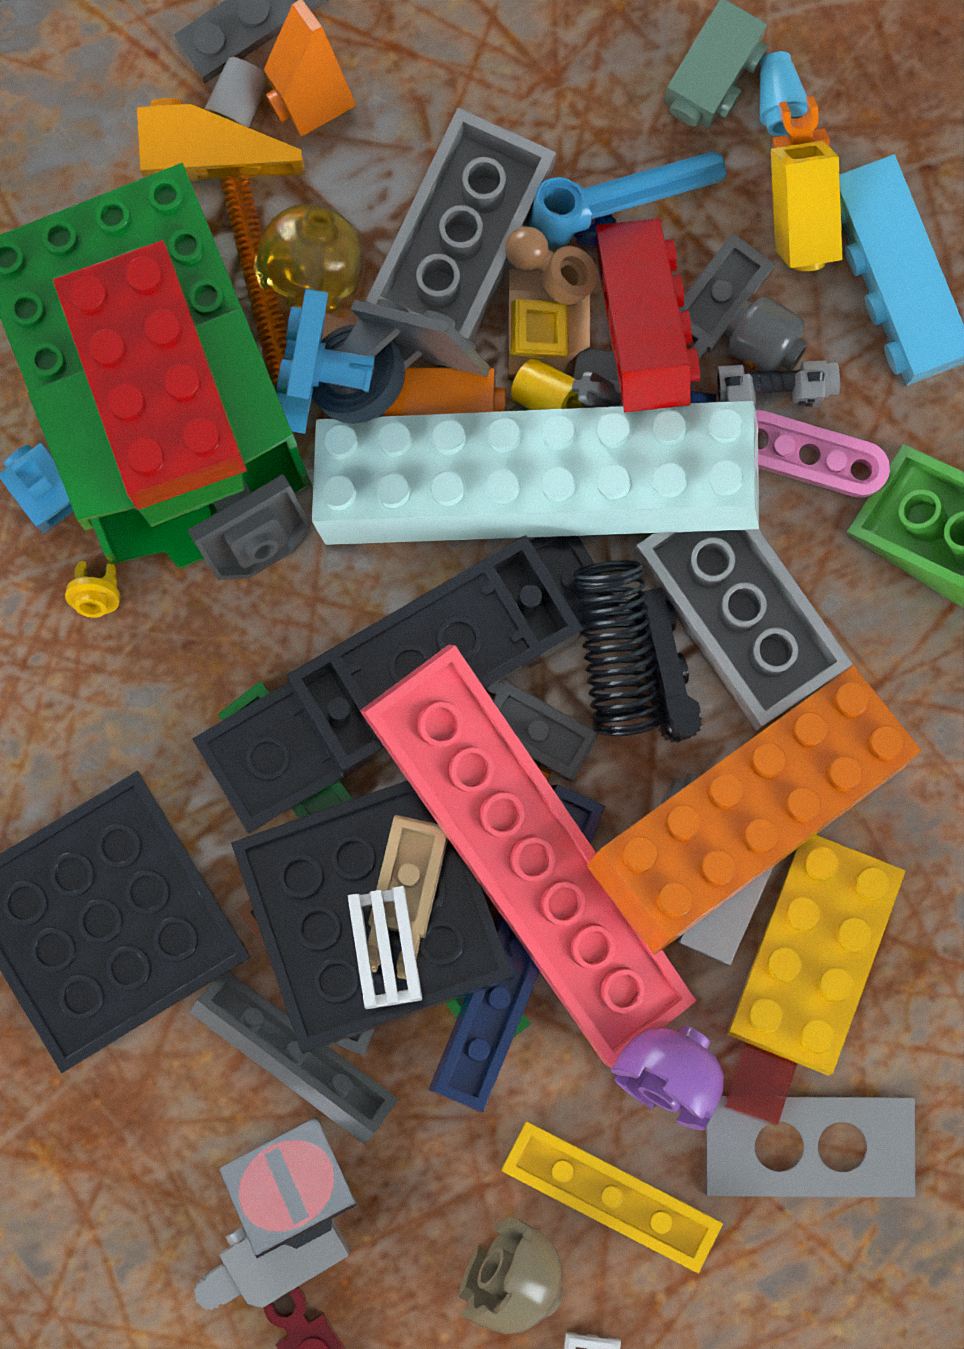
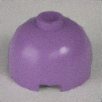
[611,1025,724,1130]

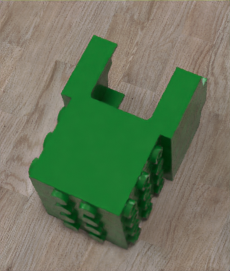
[0,162,312,570]

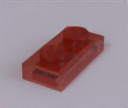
[723,1042,797,1126]

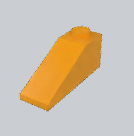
[137,98,305,182]

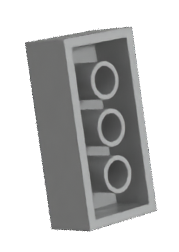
[366,108,556,342]
[633,529,853,731]

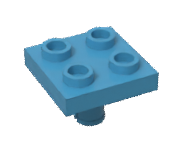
[276,289,375,434]

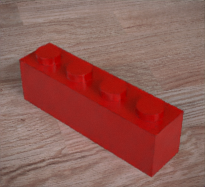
[596,218,700,413]

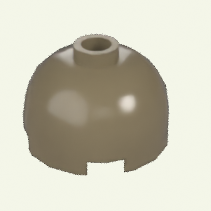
[459,1217,563,1334]

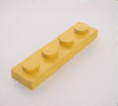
[501,1120,723,1274]

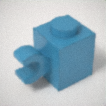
[0,443,74,534]

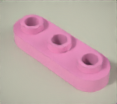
[755,410,890,498]

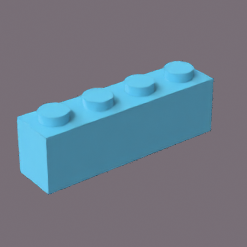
[839,154,964,386]

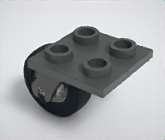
[312,299,490,424]

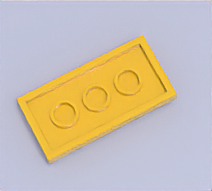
[726,835,906,1076]

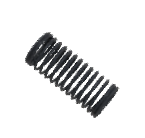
[573,560,662,736]

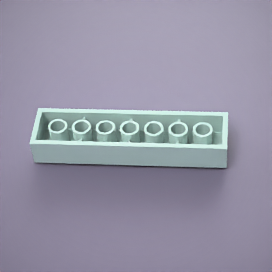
[312,401,759,545]

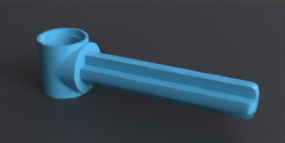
[527,152,727,249]

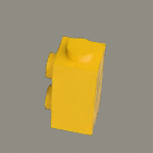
[771,141,842,271]

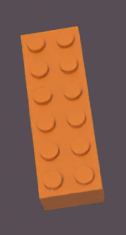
[587,665,922,955]

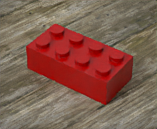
[52,240,247,510]

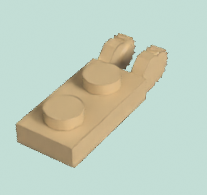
[368,815,448,979]

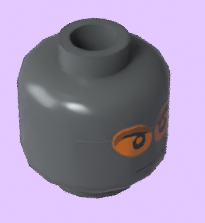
[724,296,808,372]

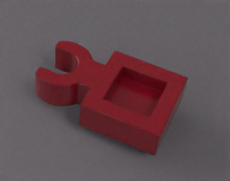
[264,1287,346,1349]

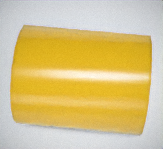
[511,358,585,410]

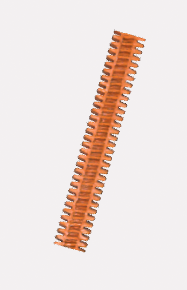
[219,174,293,384]

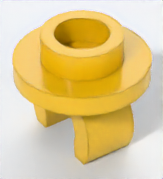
[65,561,120,618]

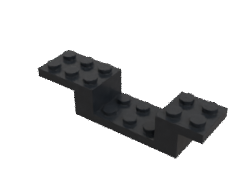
[192,535,620,835]

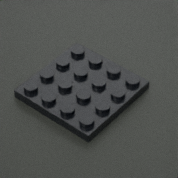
[0,771,252,1073]
[231,780,513,1054]

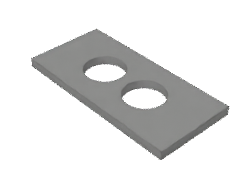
[706,1096,916,1198]

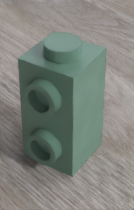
[664,0,769,129]

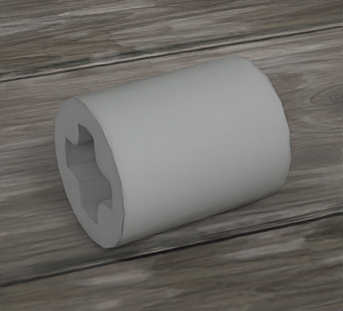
[204,57,270,128]

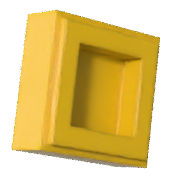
[510,299,568,359]

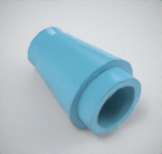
[759,51,807,136]

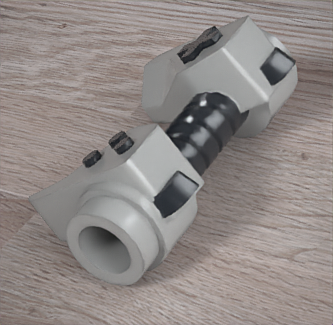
[717,360,840,409]

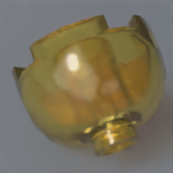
[254,204,364,310]

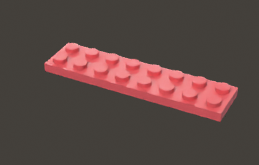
[360,644,697,1068]

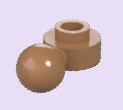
[505,227,599,305]

